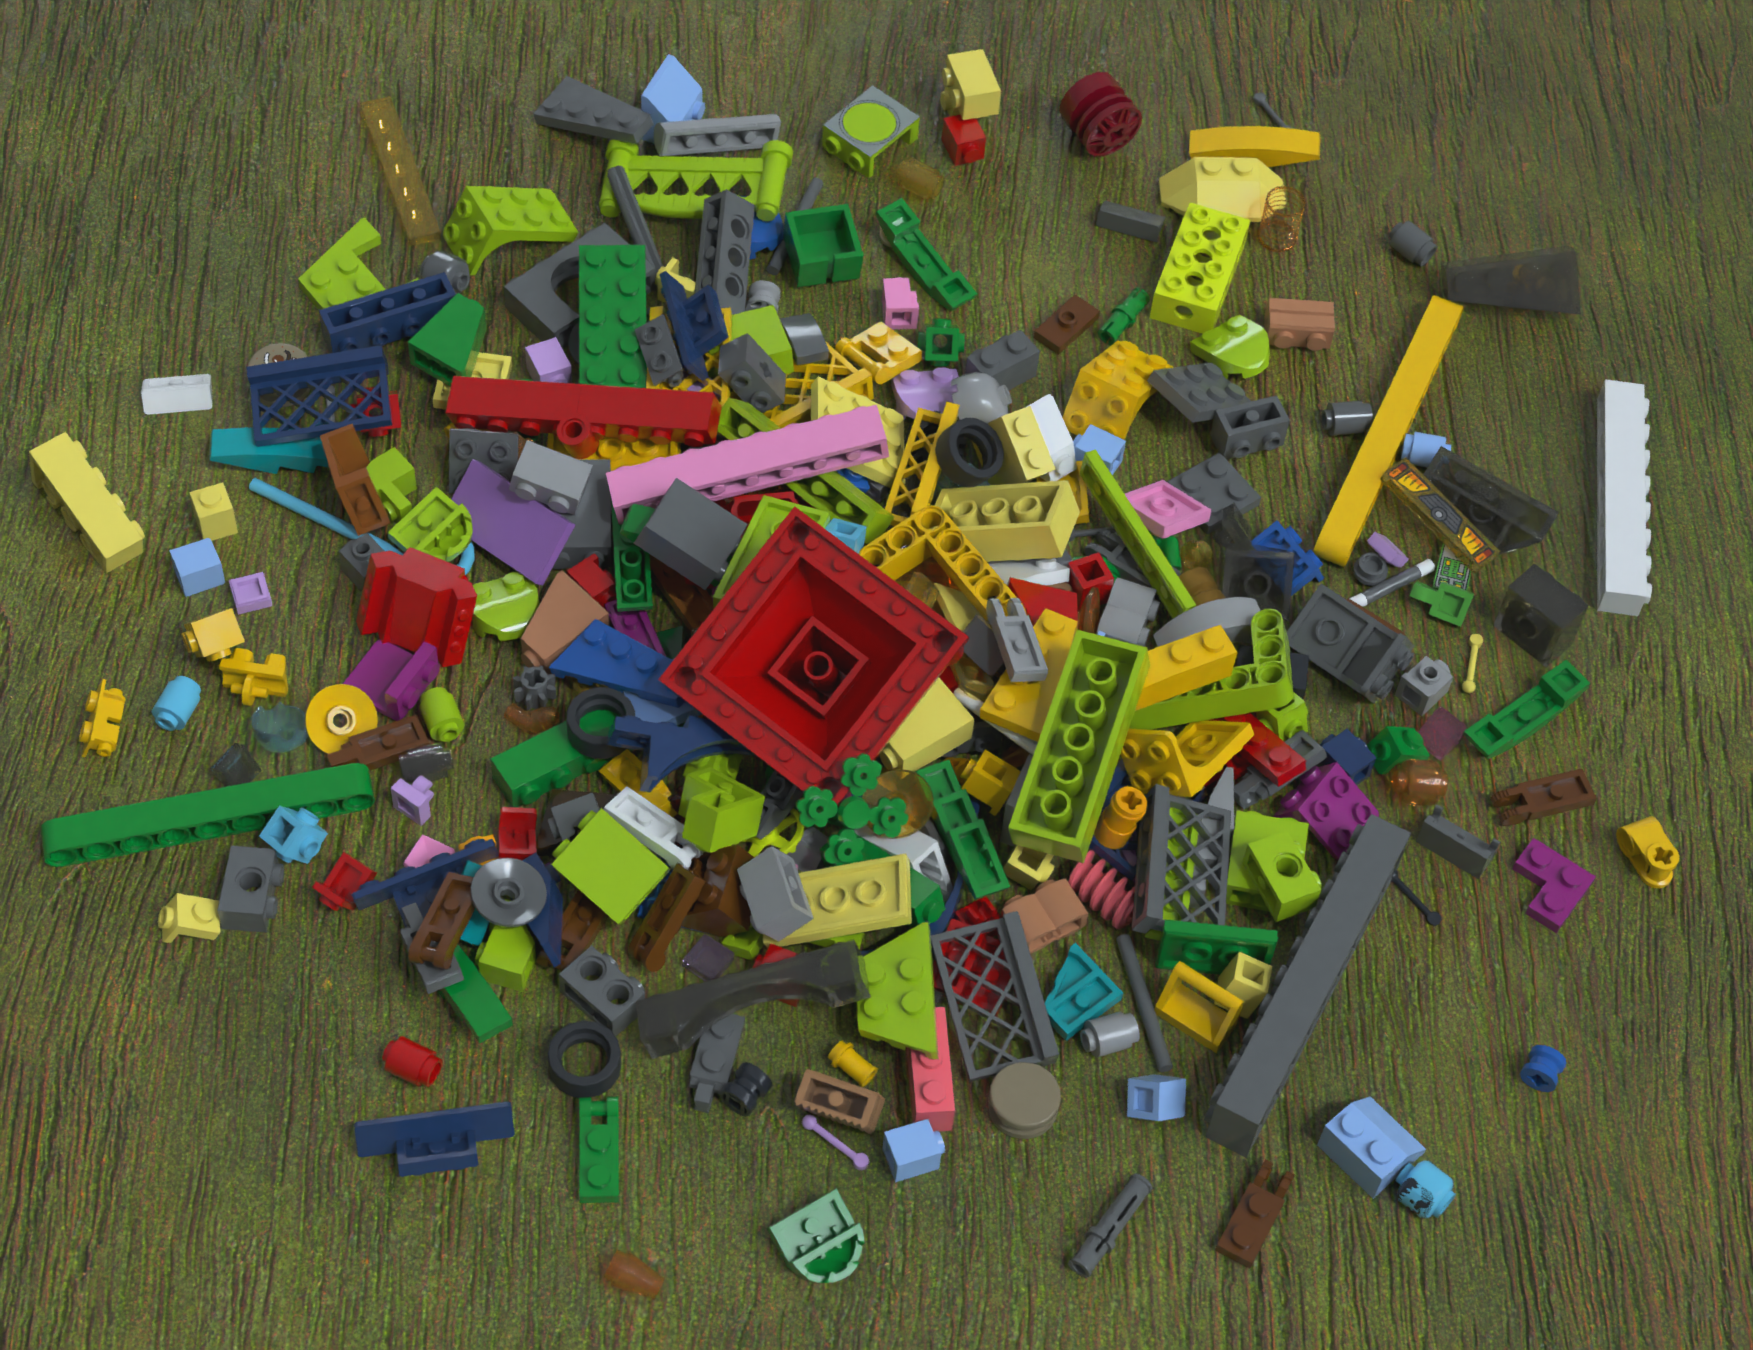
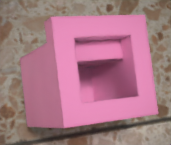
[882,277,919,329]

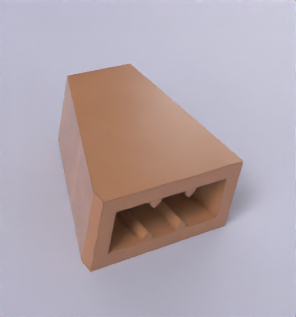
[521,570,609,675]

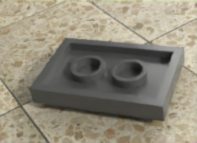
[1147,362,1251,423]

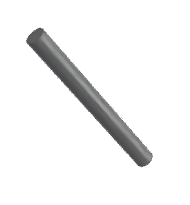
[766,177,824,275]
[1116,934,1173,1072]

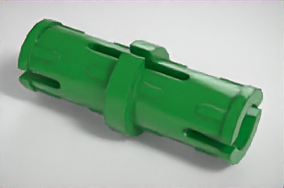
[1097,287,1150,345]

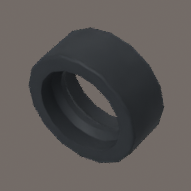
[935,418,1004,487]
[567,687,635,759]
[547,1021,621,1098]

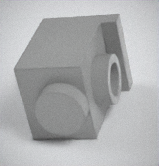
[1395,656,1453,716]

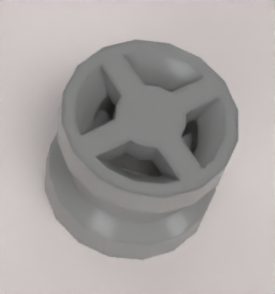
[746,280,781,314]

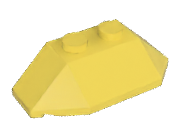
[1158,157,1286,222]

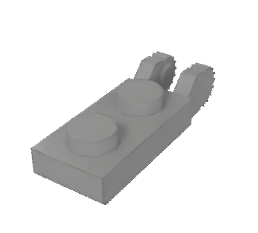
[986,598,1048,682]

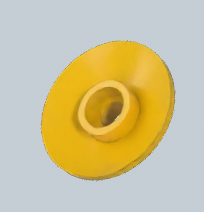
[305,684,378,754]

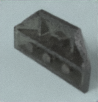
[1423,446,1559,556]

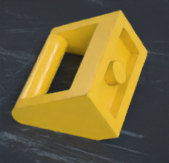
[1154,961,1244,1053]

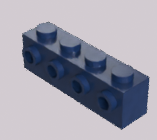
[319,272,456,353]

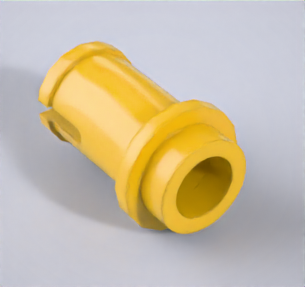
[828,1040,878,1087]

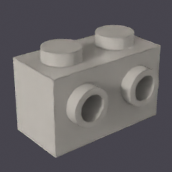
[509,440,593,515]
[737,846,814,942]

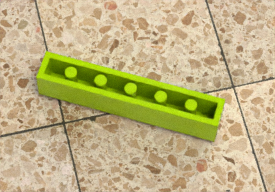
[718,397,894,544]

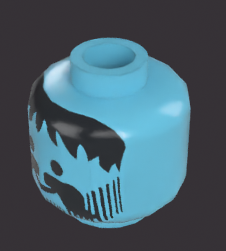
[1395,1161,1456,1219]

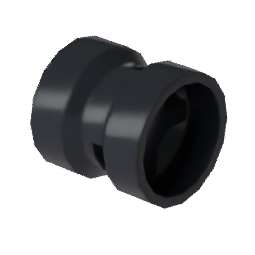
[719,1062,773,1117]

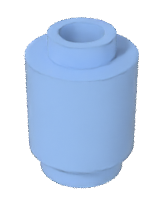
[1400,432,1451,470]

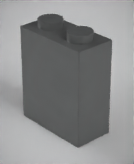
[634,478,748,590]

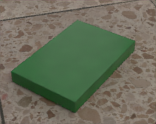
[1155,919,1278,975]

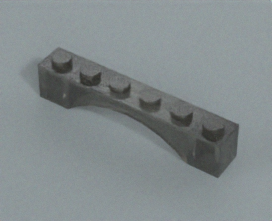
[636,940,871,1059]

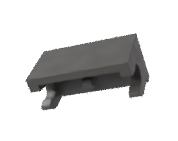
[1416,804,1500,879]

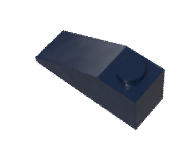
[509,852,563,967]

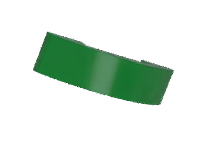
[875,198,978,311]
[1463,659,1591,759]

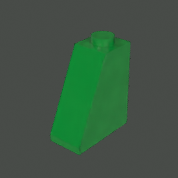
[408,293,486,387]

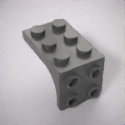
[1286,583,1415,704]

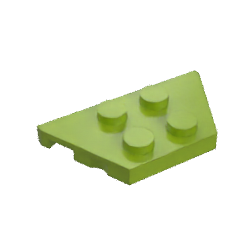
[855,922,939,1059]

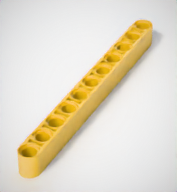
[1313,295,1464,567]

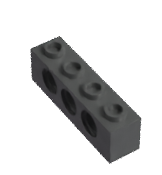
[695,190,755,315]

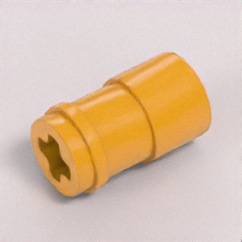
[1094,786,1147,849]

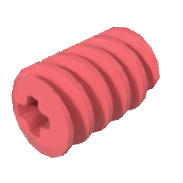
[1068,850,1135,930]

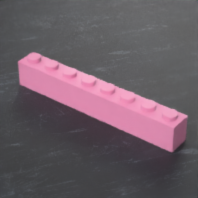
[606,404,889,525]

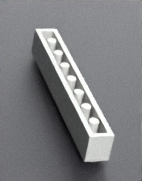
[1597,379,1652,616]

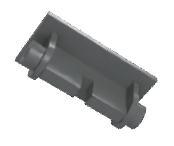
[635,314,683,387]

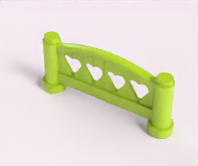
[599,139,794,221]

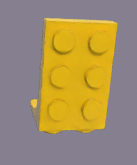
[1062,340,1173,440]
[1120,720,1254,797]

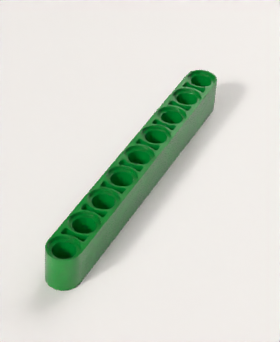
[40,763,375,868]

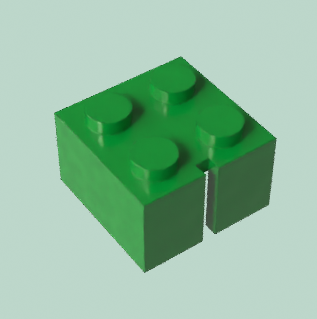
[783,204,864,287]

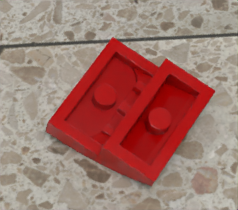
[933,919,1010,1017]

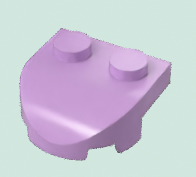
[891,367,959,419]

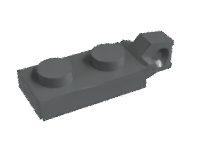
[1234,730,1327,810]
[400,902,464,994]
[689,1009,745,1113]

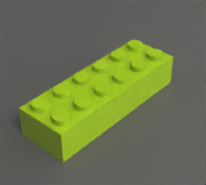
[1008,630,1150,863]

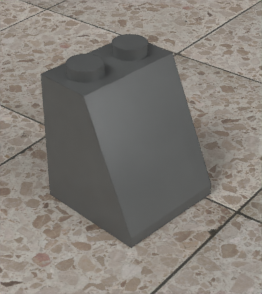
[543,459,612,569]

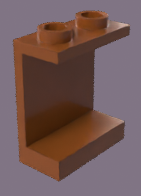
[320,424,391,536]

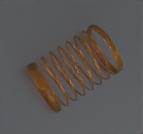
[1258,186,1306,252]

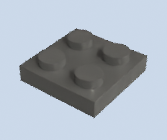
[1167,452,1261,535]

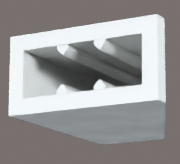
[1027,394,1077,481]
[854,816,953,902]

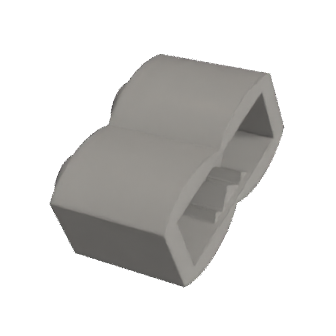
[1096,577,1160,647]

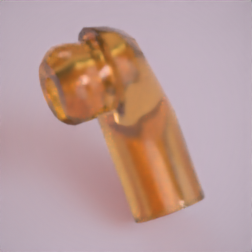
[504,703,560,734]

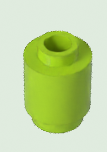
[419,687,465,742]

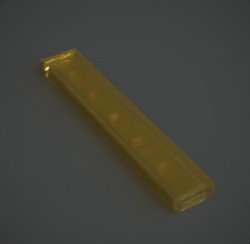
[360,96,441,246]

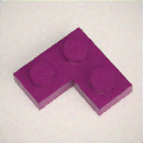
[1512,838,1596,934]

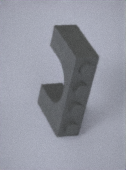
[504,223,655,349]

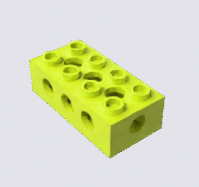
[1149,202,1251,334]

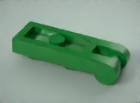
[579,1096,619,1203]

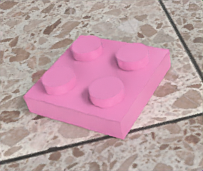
[1125,480,1211,539]

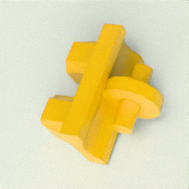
[219,648,289,706]

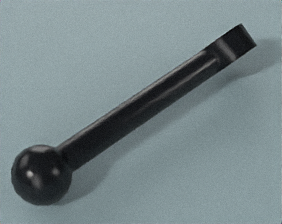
[1391,870,1442,926]

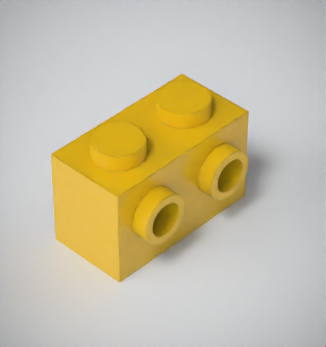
[181,608,245,661]

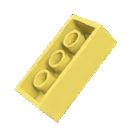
[929,480,1080,564]

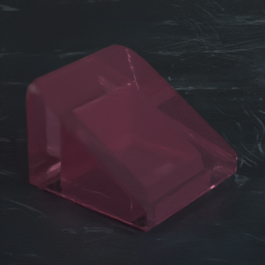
[1418,706,1467,761]

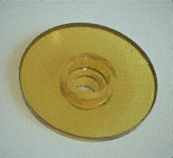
[862,769,934,839]

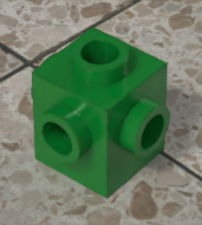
[917,318,965,366]

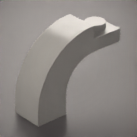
[1153,597,1261,647]

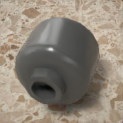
[420,250,470,294]

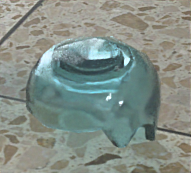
[251,702,308,753]

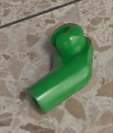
[1148,530,1182,571]

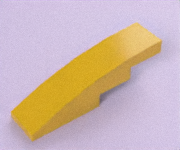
[1189,126,1320,168]

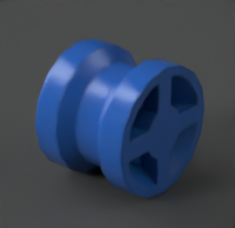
[1520,1045,1567,1092]

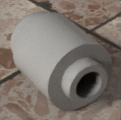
[1080,1012,1140,1058]

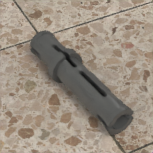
[1068,1173,1152,1278]

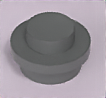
[1353,553,1388,586]

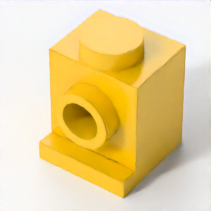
[960,750,1021,816]

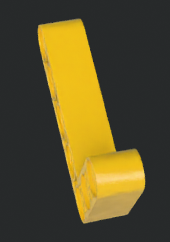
[858,505,1027,622]

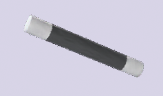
[1349,559,1435,607]

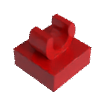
[954,897,1001,937]

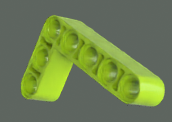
[1129,609,1294,730]

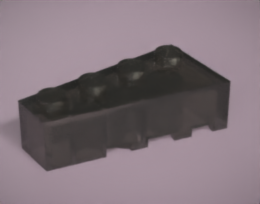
[1441,246,1581,315]

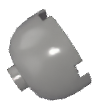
[951,372,1012,423]

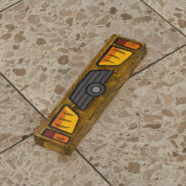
[1380,458,1500,574]

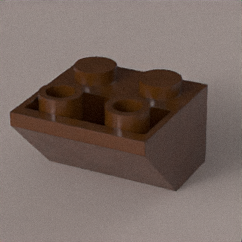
[681,845,755,937]

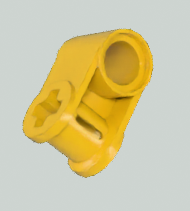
[1616,816,1679,889]

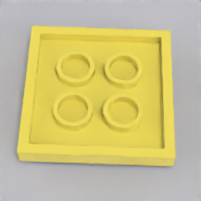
[811,376,905,489]

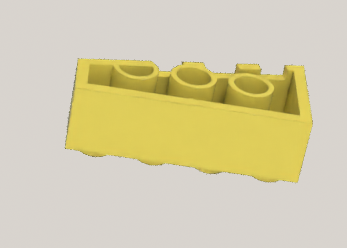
[29,432,145,573]

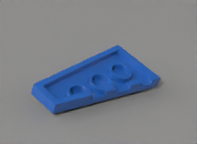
[549,619,685,708]

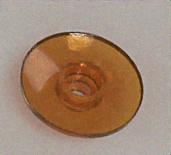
[1077,587,1100,634]

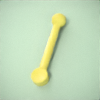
[1462,634,1483,693]

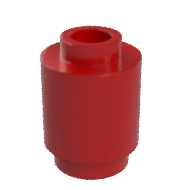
[382,1036,443,1087]

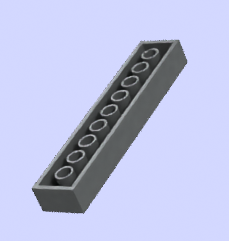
[1204,814,1411,1158]

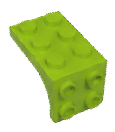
[443,186,579,276]

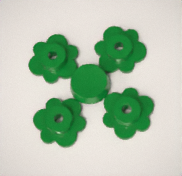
[796,753,909,866]

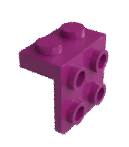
[343,640,440,721]
[1273,762,1379,861]

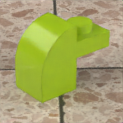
[366,447,417,524]

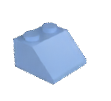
[641,54,705,144]
[1317,1097,1426,1199]

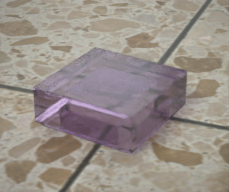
[682,934,735,986]

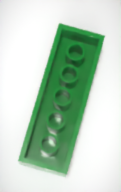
[579,245,647,388]

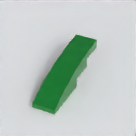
[913,759,1010,900]
[437,944,513,1044]

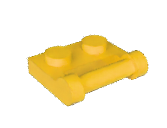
[835,321,923,384]

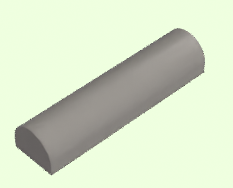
[654,114,781,156]

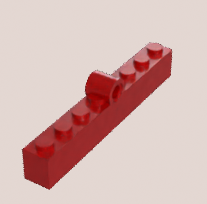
[445,376,722,459]

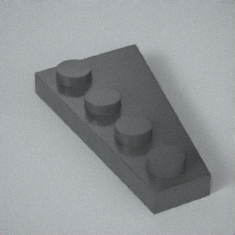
[533,76,654,144]

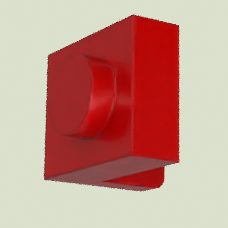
[497,807,537,860]
[312,852,377,911]

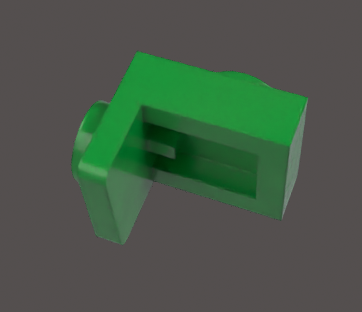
[1367,726,1430,775]

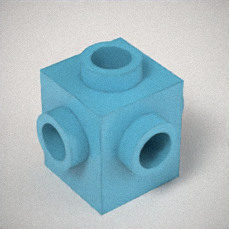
[259,805,328,864]

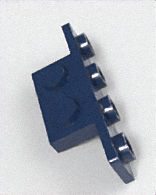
[660,271,729,381]
[351,839,499,927]
[354,1101,515,1177]

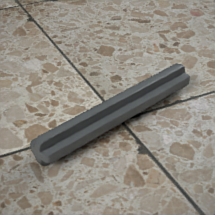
[607,165,664,278]

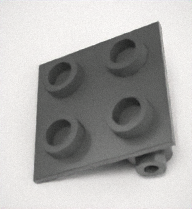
[449,428,519,493]

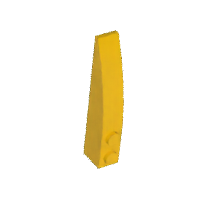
[1135,624,1237,711]

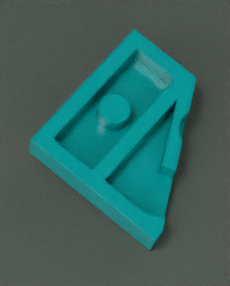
[1045,943,1123,1041]

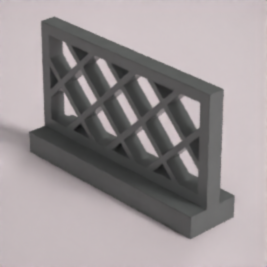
[1132,784,1231,934]
[931,911,1059,1082]

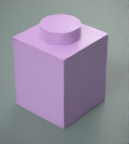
[525,337,572,383]

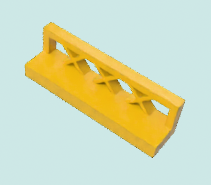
[885,402,960,526]

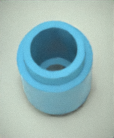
[152,676,201,731]

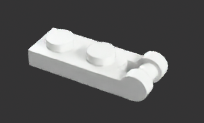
[604,786,704,869]

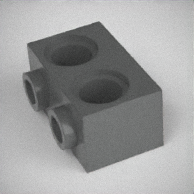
[559,946,645,1037]

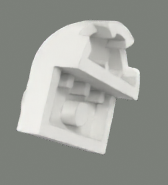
[988,558,1070,597]

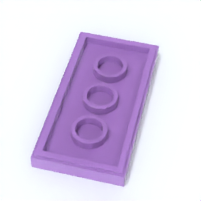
[451,459,575,586]

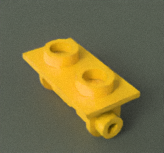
[79,679,126,757]

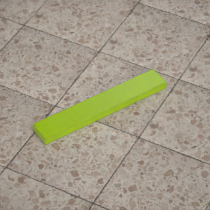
[1080,449,1196,619]

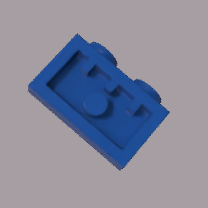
[1245,520,1324,598]

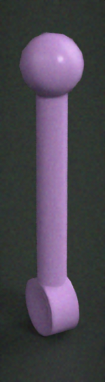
[802,1115,869,1170]

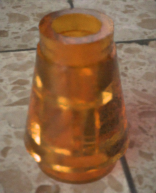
[603,1249,665,1300]

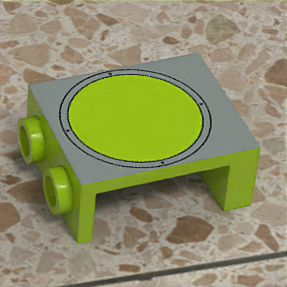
[822,85,920,178]

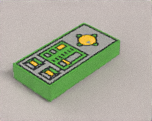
[1432,535,1478,590]

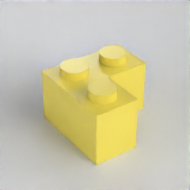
[940,49,1001,120]

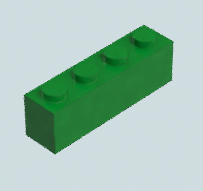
[490,710,634,807]

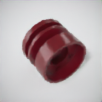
[1059,72,1142,157]

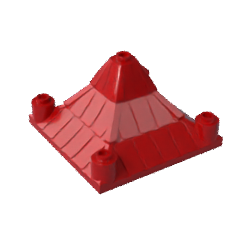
[658,506,969,808]

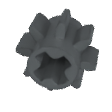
[513,665,557,710]

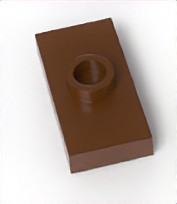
[1033,295,1100,355]

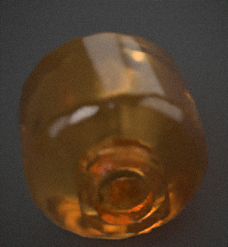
[1391,759,1448,806]

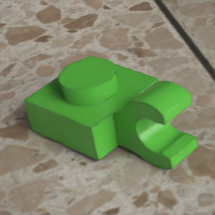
[1410,581,1475,627]

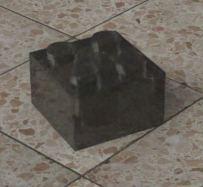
[1493,563,1589,668]

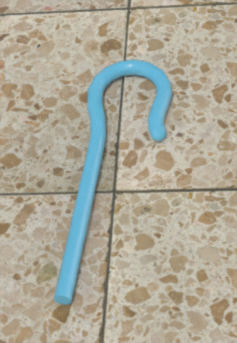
[249,478,475,575]

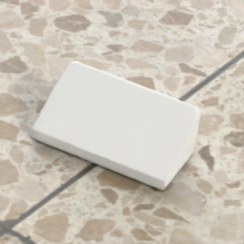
[141,374,212,415]

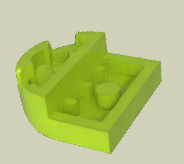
[1190,314,1270,379]
[388,487,473,562]
[472,572,540,641]

